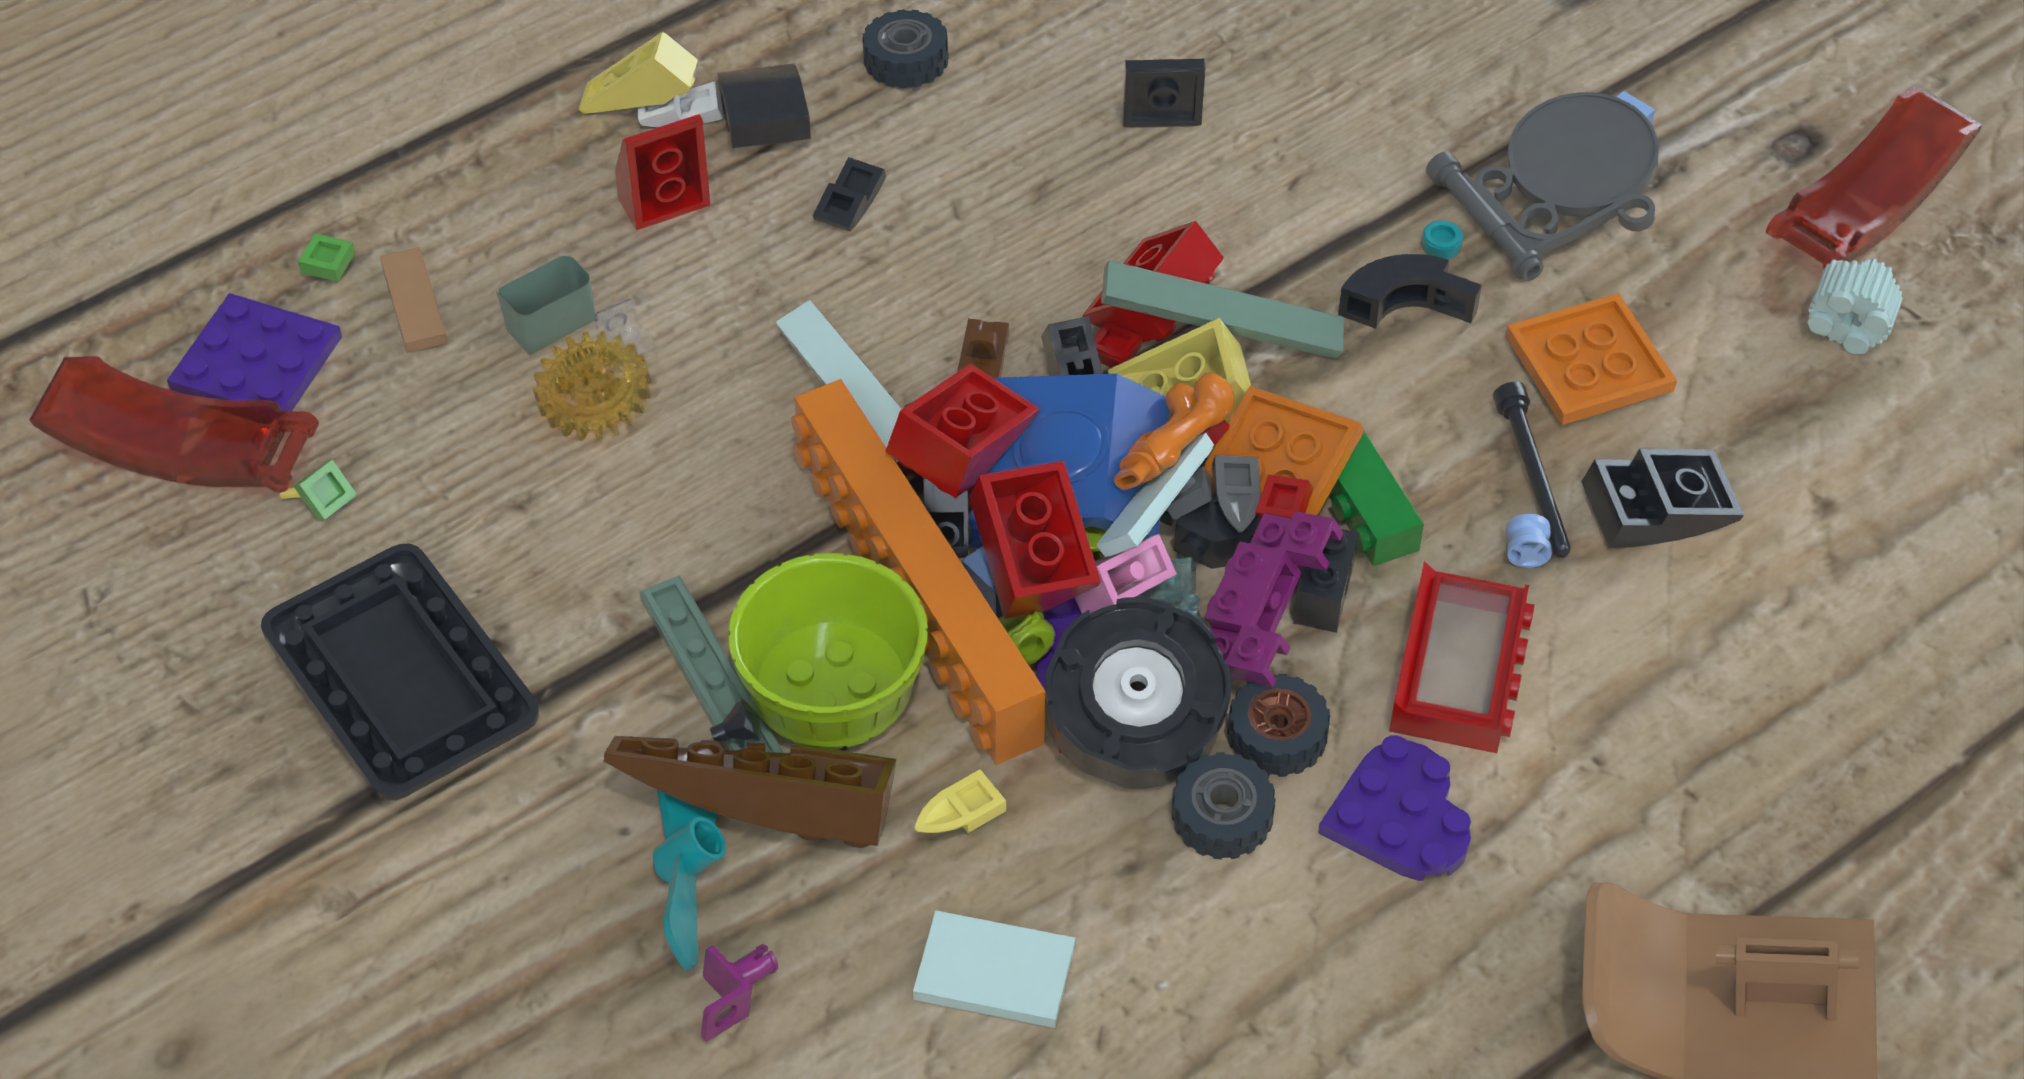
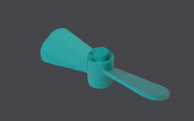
[653,790,726,971]

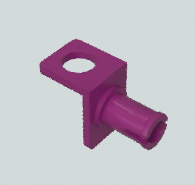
[701,944,778,1041]

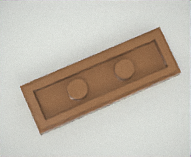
[380,247,448,353]

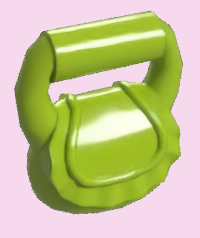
[998,611,1055,666]

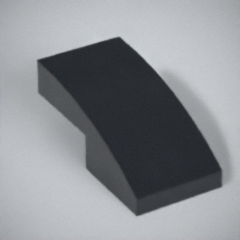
[812,157,886,232]

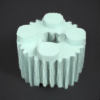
[1807,258,1903,354]

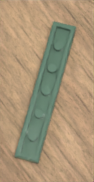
[1101,261,1344,359]
[639,575,784,753]

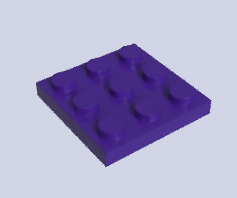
[167,293,342,426]

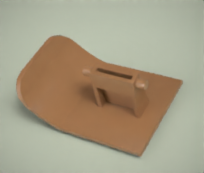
[1582,882,1878,1079]

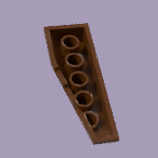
[604,736,897,848]

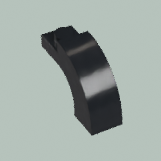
[1338,254,1482,329]

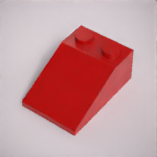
[615,114,711,231]
[885,363,1040,499]

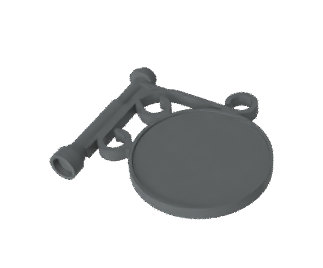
[1426,92,1659,281]

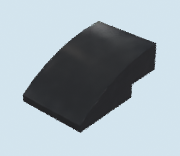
[718,63,811,149]
[1581,448,1744,548]

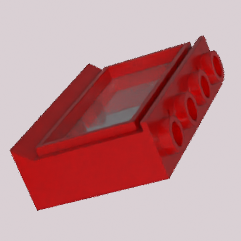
[1389,561,1535,753]

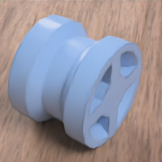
[1506,514,1552,568]

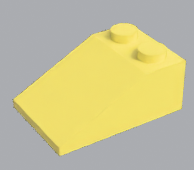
[1108,318,1251,421]

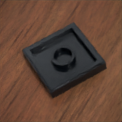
[1122,58,1206,127]

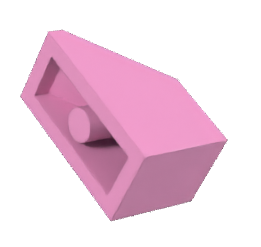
[1075,534,1177,613]

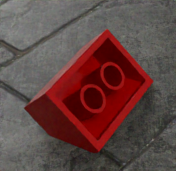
[1082,221,1224,343]
[969,461,1101,619]

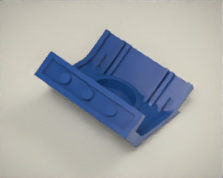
[968,374,1169,549]

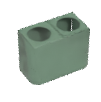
[496,256,596,355]

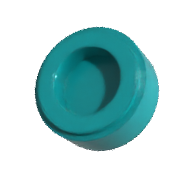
[1421,220,1463,259]

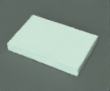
[913,910,1076,1028]

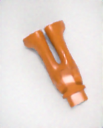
[1114,372,1234,490]

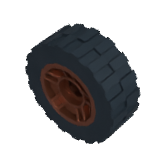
[1227,673,1330,777]

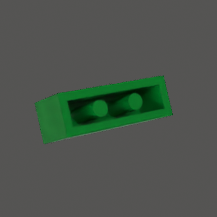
[1329,431,1424,567]

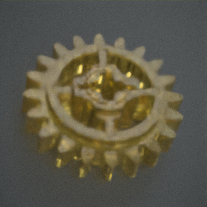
[533,331,652,441]

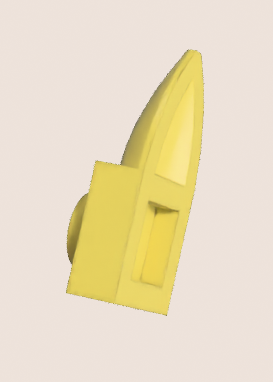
[914,769,1006,833]

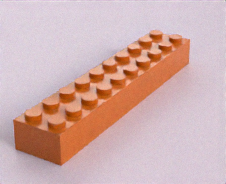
[791,379,1046,765]

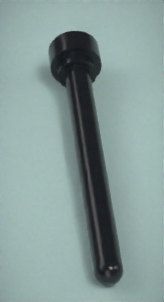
[1493,382,1571,556]

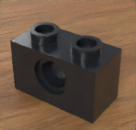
[1293,529,1359,633]

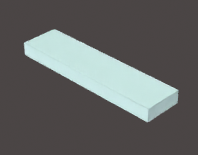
[1096,433,1214,557]

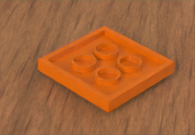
[1505,293,1677,425]
[1204,386,1364,515]

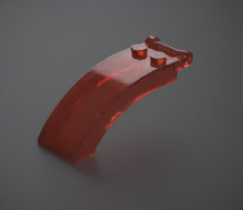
[1766,86,1982,270]
[29,356,319,493]

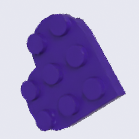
[1318,735,1471,881]

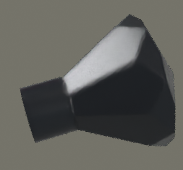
[710,699,761,743]

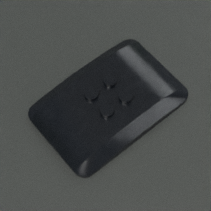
[261,543,540,800]

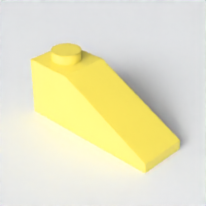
[578,32,698,114]

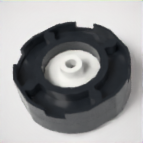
[1045,597,1231,789]

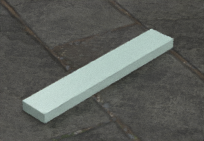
[775,300,902,463]

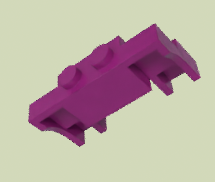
[1204,511,1344,687]

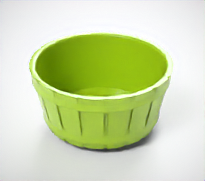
[728,553,928,749]

